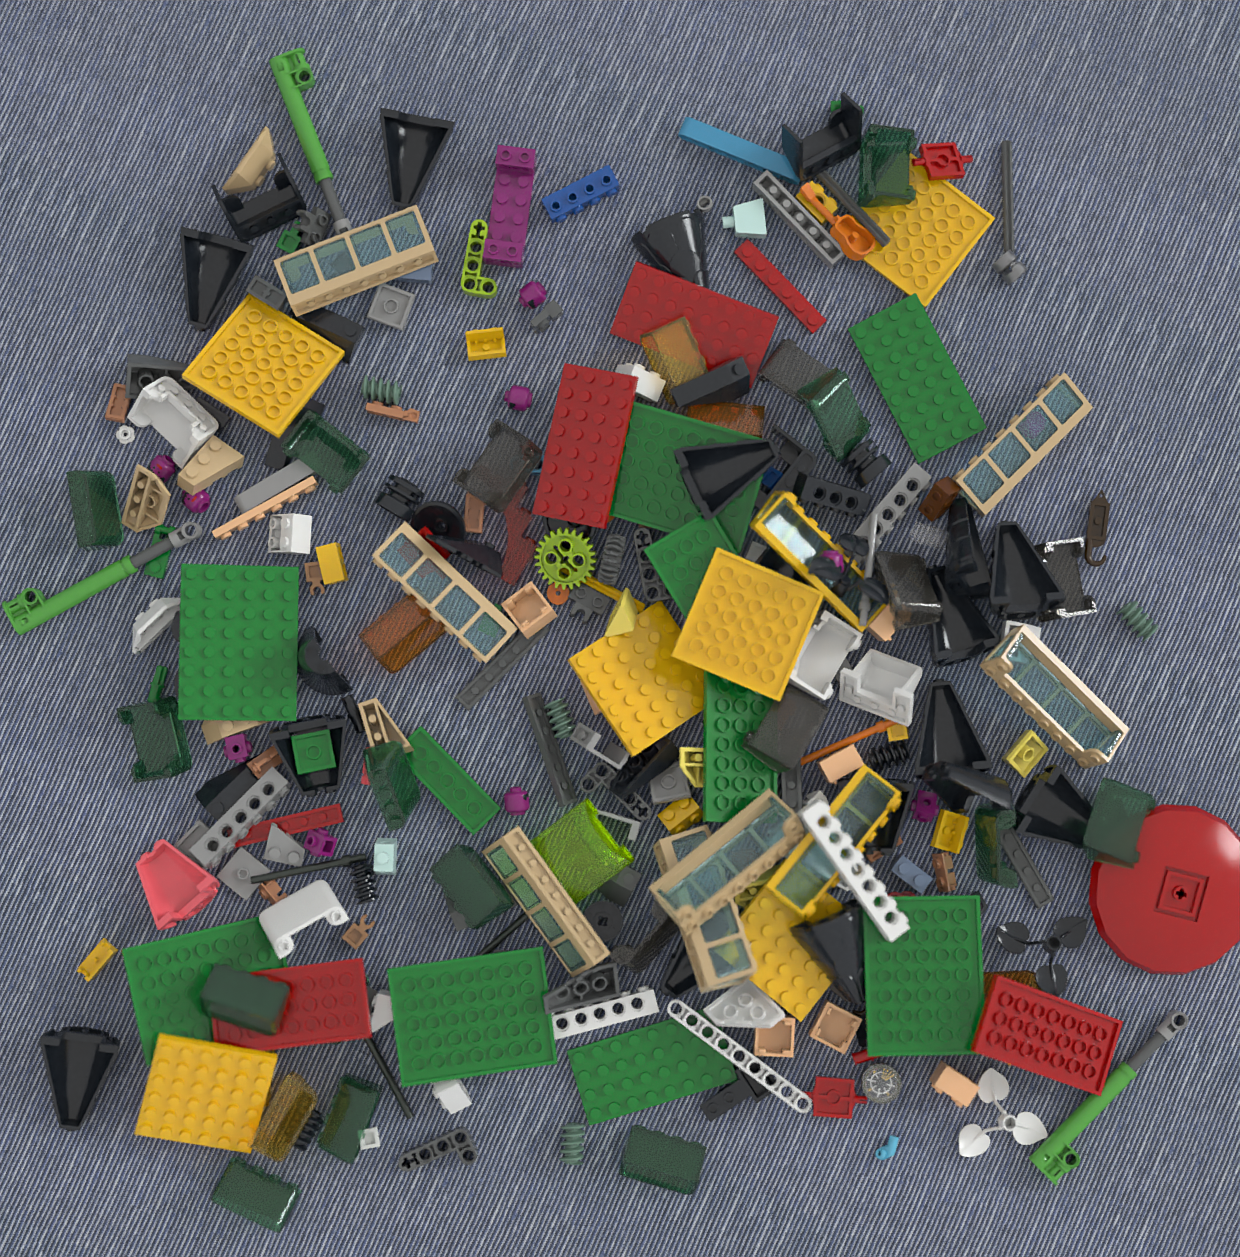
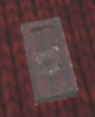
[909,521,948,551]

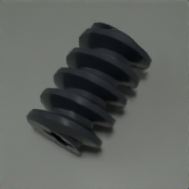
[867,740,910,772]
[348,863,379,905]
[287,1106,324,1151]

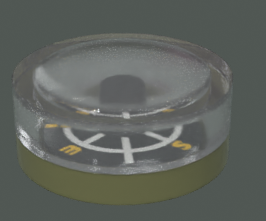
[861,1062,901,1104]

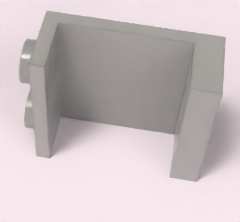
[570,722,630,770]
[588,808,641,841]

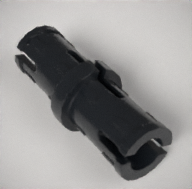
[341,694,366,734]

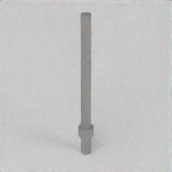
[858,513,878,626]

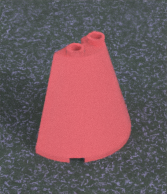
[136,839,220,930]

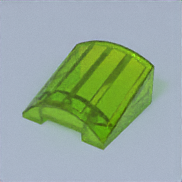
[530,798,635,905]

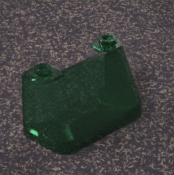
[858,124,917,208]
[797,367,871,462]
[280,409,372,494]
[116,696,192,783]
[1083,777,1156,869]
[975,803,1018,888]

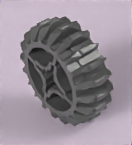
[598,533,626,585]

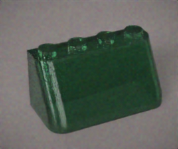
[66,470,124,551]
[363,741,421,832]
[429,844,515,929]
[200,963,290,1036]
[316,1073,383,1165]
[618,1125,707,1195]
[210,1157,302,1233]

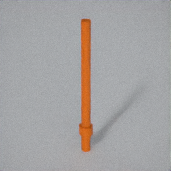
[801,719,898,766]

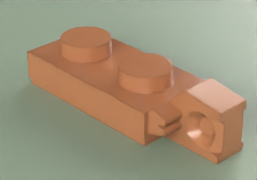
[366,401,420,424]

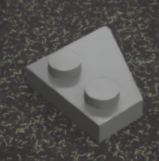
[263,822,306,867]

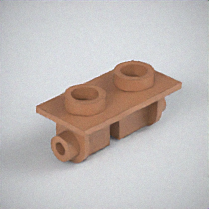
[247,745,283,779]
[932,851,957,892]
[258,880,288,905]

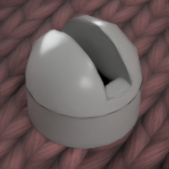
[697,196,713,213]

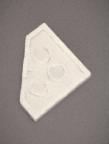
[703,979,786,1028]

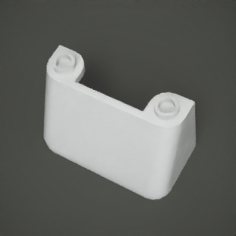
[127,376,219,469]
[788,610,863,701]
[259,880,349,959]

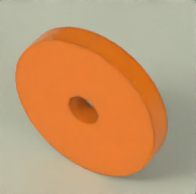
[547,582,570,605]

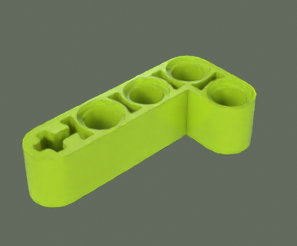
[461,219,498,299]

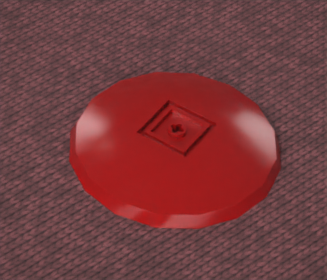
[1088,804,1240,975]

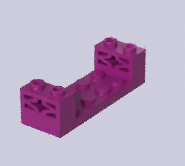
[483,145,537,269]

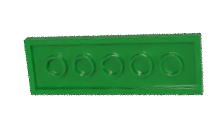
[397,726,501,835]

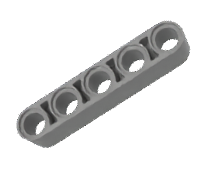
[234,451,324,514]

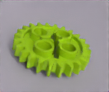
[534,527,597,590]

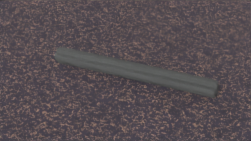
[1001,140,1015,253]
[816,170,890,247]

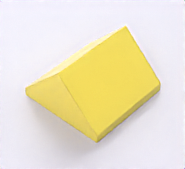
[604,587,638,637]
[1001,730,1049,778]

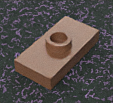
[105,383,131,423]
[464,494,486,534]

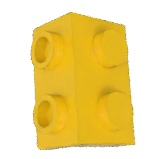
[465,327,507,361]
[657,797,703,835]
[930,809,969,854]

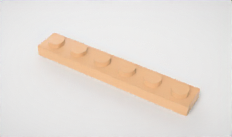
[212,476,319,540]

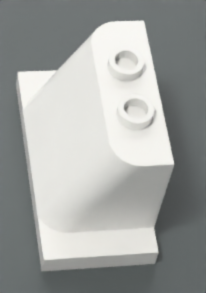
[839,648,922,727]

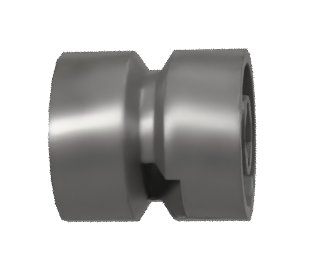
[991,250,1028,286]

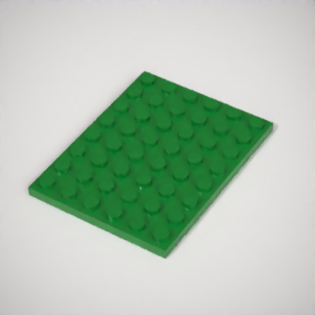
[609,401,764,554]
[178,563,299,721]
[863,895,985,1056]
[121,916,288,1066]
[387,946,558,1087]

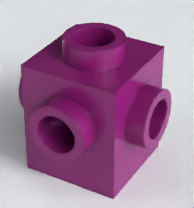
[223,734,253,763]
[910,790,939,822]
[303,828,338,857]

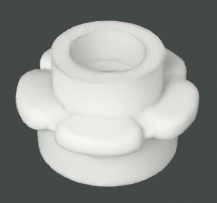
[116,425,135,444]

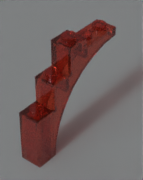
[471,464,538,587]

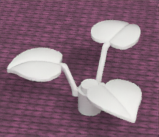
[958,1068,1048,1157]

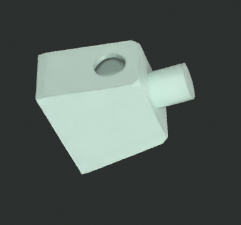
[722,198,767,239]
[374,838,397,875]

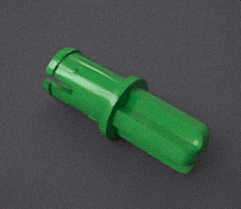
[147,665,168,704]

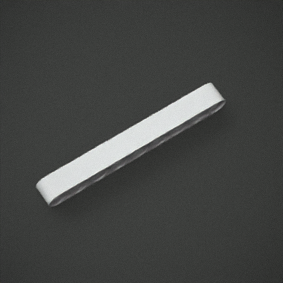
[667,999,812,1113]

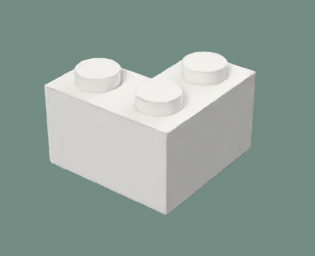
[615,363,666,402]
[431,1079,472,1115]

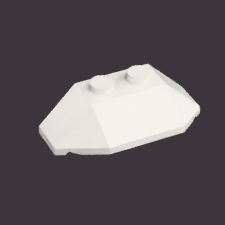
[132,598,180,655]

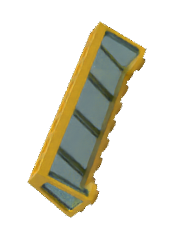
[749,490,893,632]
[766,764,901,920]

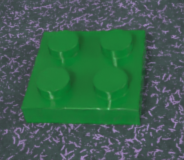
[291,729,337,775]

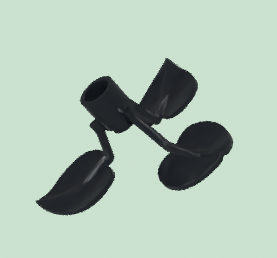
[808,533,889,606]
[996,917,1087,997]

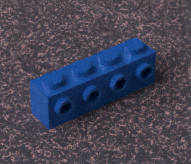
[541,165,620,224]

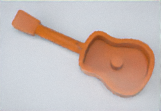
[799,182,876,261]

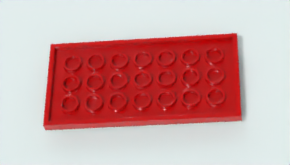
[610,261,779,388]
[532,363,639,529]
[207,958,372,1051]
[971,974,1123,1096]

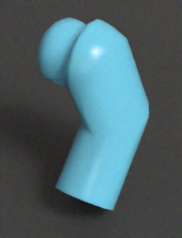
[875,1135,899,1160]

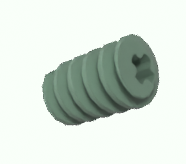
[361,375,403,406]
[1116,601,1159,643]
[544,697,576,739]
[559,1122,586,1165]

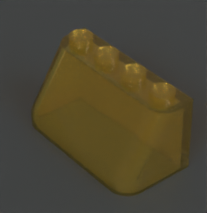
[640,317,708,405]
[248,1071,318,1162]

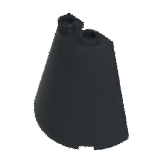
[297,625,354,695]
[269,714,347,797]
[922,761,1013,813]
[838,778,915,856]

